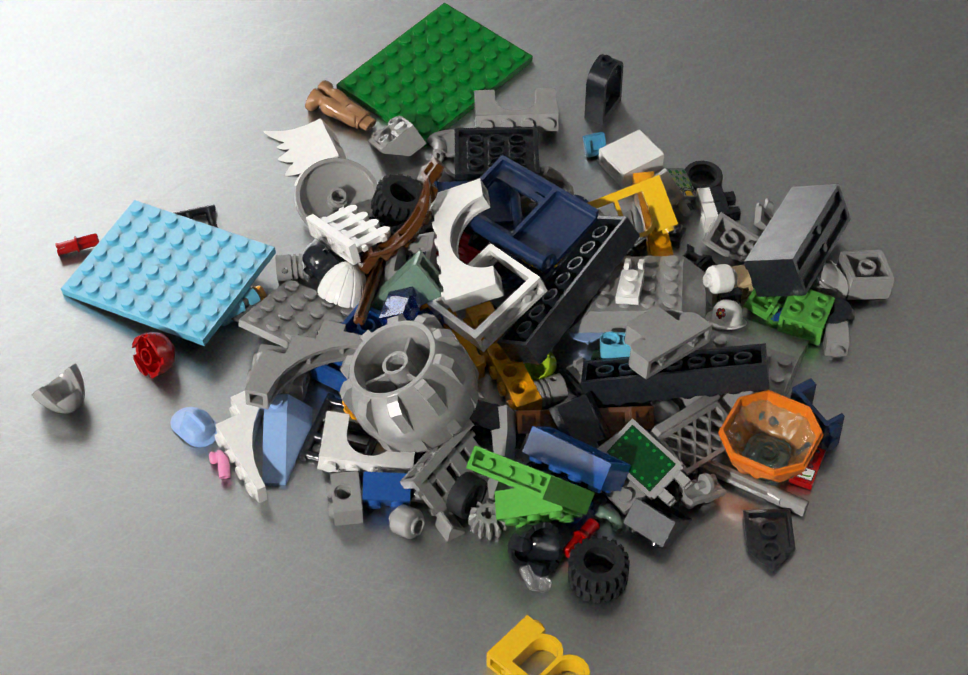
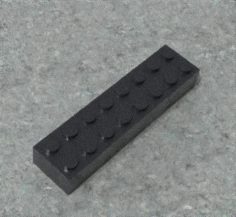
[497,215,640,365]
[581,343,770,407]

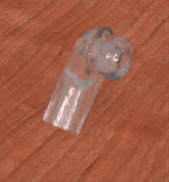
[519,565,552,593]

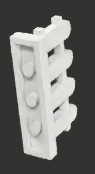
[306,205,391,265]

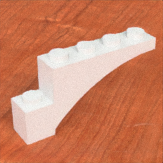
[214,391,267,503]

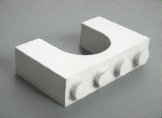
[317,411,415,476]

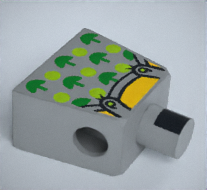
[655,168,697,217]

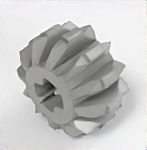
[468,499,507,541]

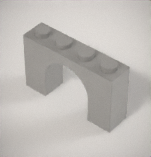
[474,88,559,131]

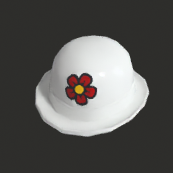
[705,300,747,330]

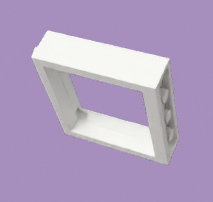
[427,243,547,352]

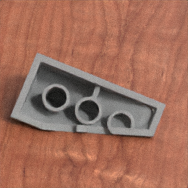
[702,212,759,263]

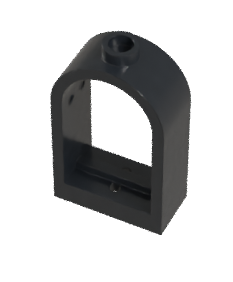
[584,54,624,125]

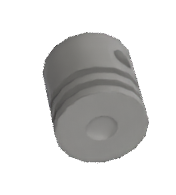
[275,253,304,281]
[533,373,568,407]

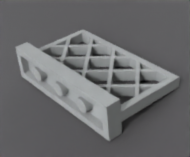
[649,394,737,476]

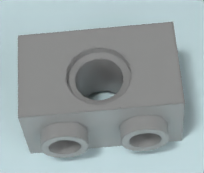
[326,471,363,526]

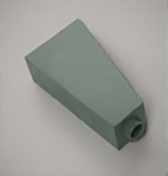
[371,251,444,317]

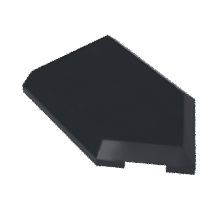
[743,509,796,572]

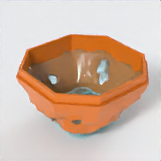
[718,390,824,484]

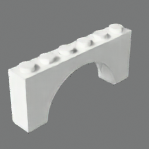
[430,179,504,312]

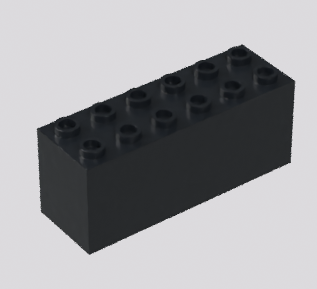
[745,184,851,297]

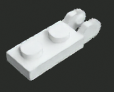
[615,258,645,305]

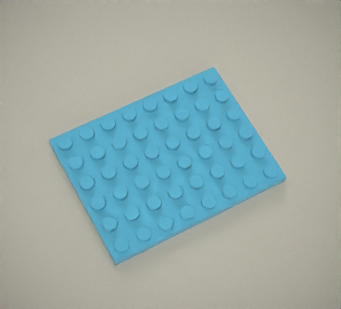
[61,200,276,346]

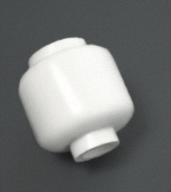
[703,264,738,294]

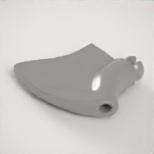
[427,129,455,162]

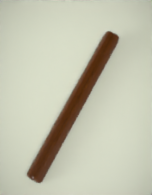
[353,257,386,326]

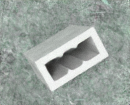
[598,129,664,189]

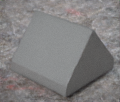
[435,512,465,543]

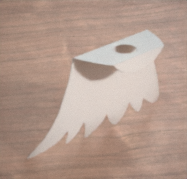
[263,118,347,186]

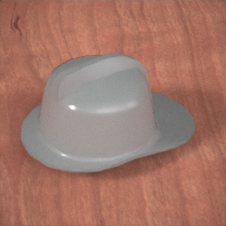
[810,260,849,300]

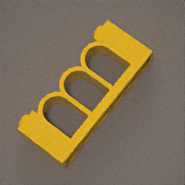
[554,175,678,268]
[487,615,590,675]

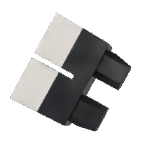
[695,186,741,232]

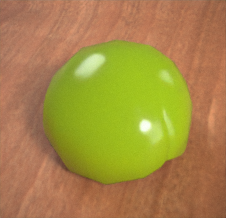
[524,351,557,381]

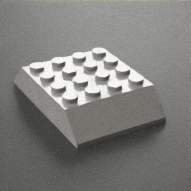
[569,255,706,333]

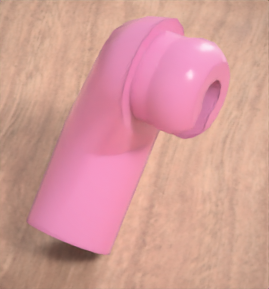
[209,450,231,479]

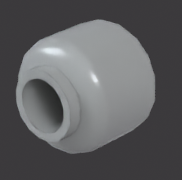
[389,504,425,539]

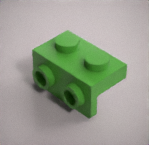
[743,288,786,320]

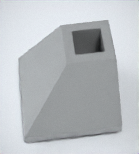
[368,116,426,156]

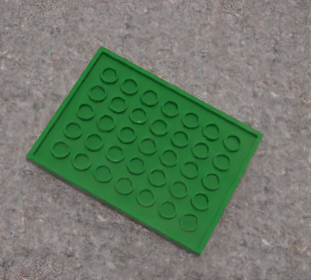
[337,2,533,147]

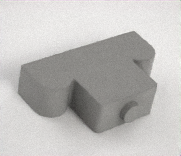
[624,307,713,379]

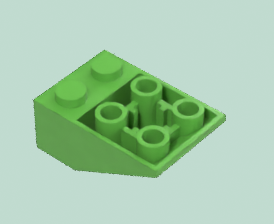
[495,488,582,529]

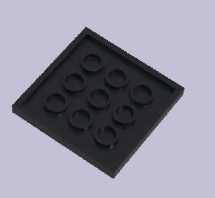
[454,127,540,181]

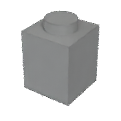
[823,321,850,357]

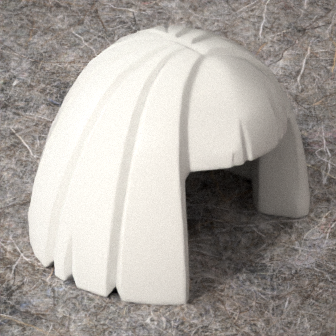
[317,261,367,308]

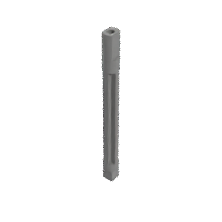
[649,432,809,517]

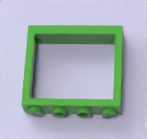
[466,445,595,515]

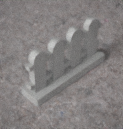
[400,419,487,517]

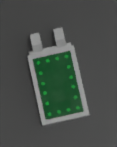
[602,418,693,508]

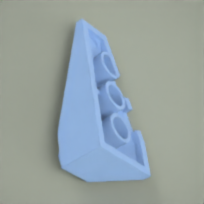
[262,394,313,486]

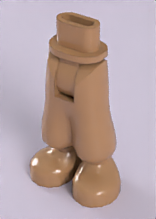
[305,80,376,131]

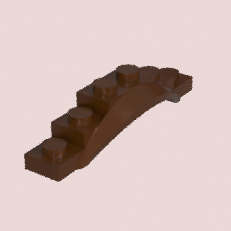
[357,157,445,274]
[516,406,654,442]

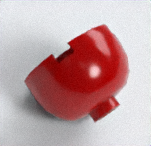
[132,332,175,378]

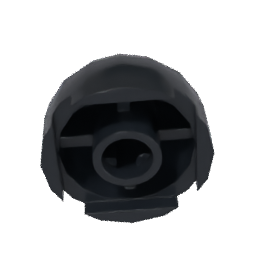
[302,238,339,281]

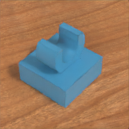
[583,132,606,158]

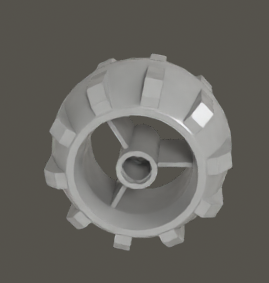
[339,314,479,453]

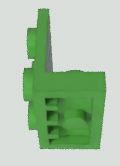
[777,289,835,346]

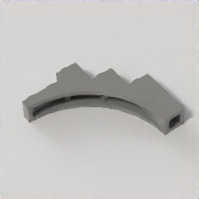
[245,320,362,409]

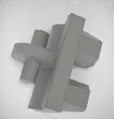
[678,473,726,509]

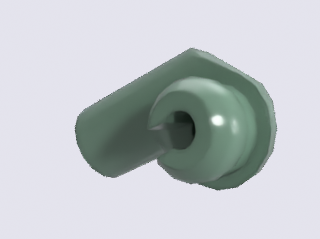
[594,505,627,534]

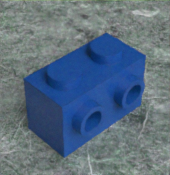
[362,471,411,510]

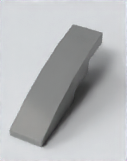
[487,405,516,502]

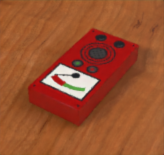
[789,445,826,490]

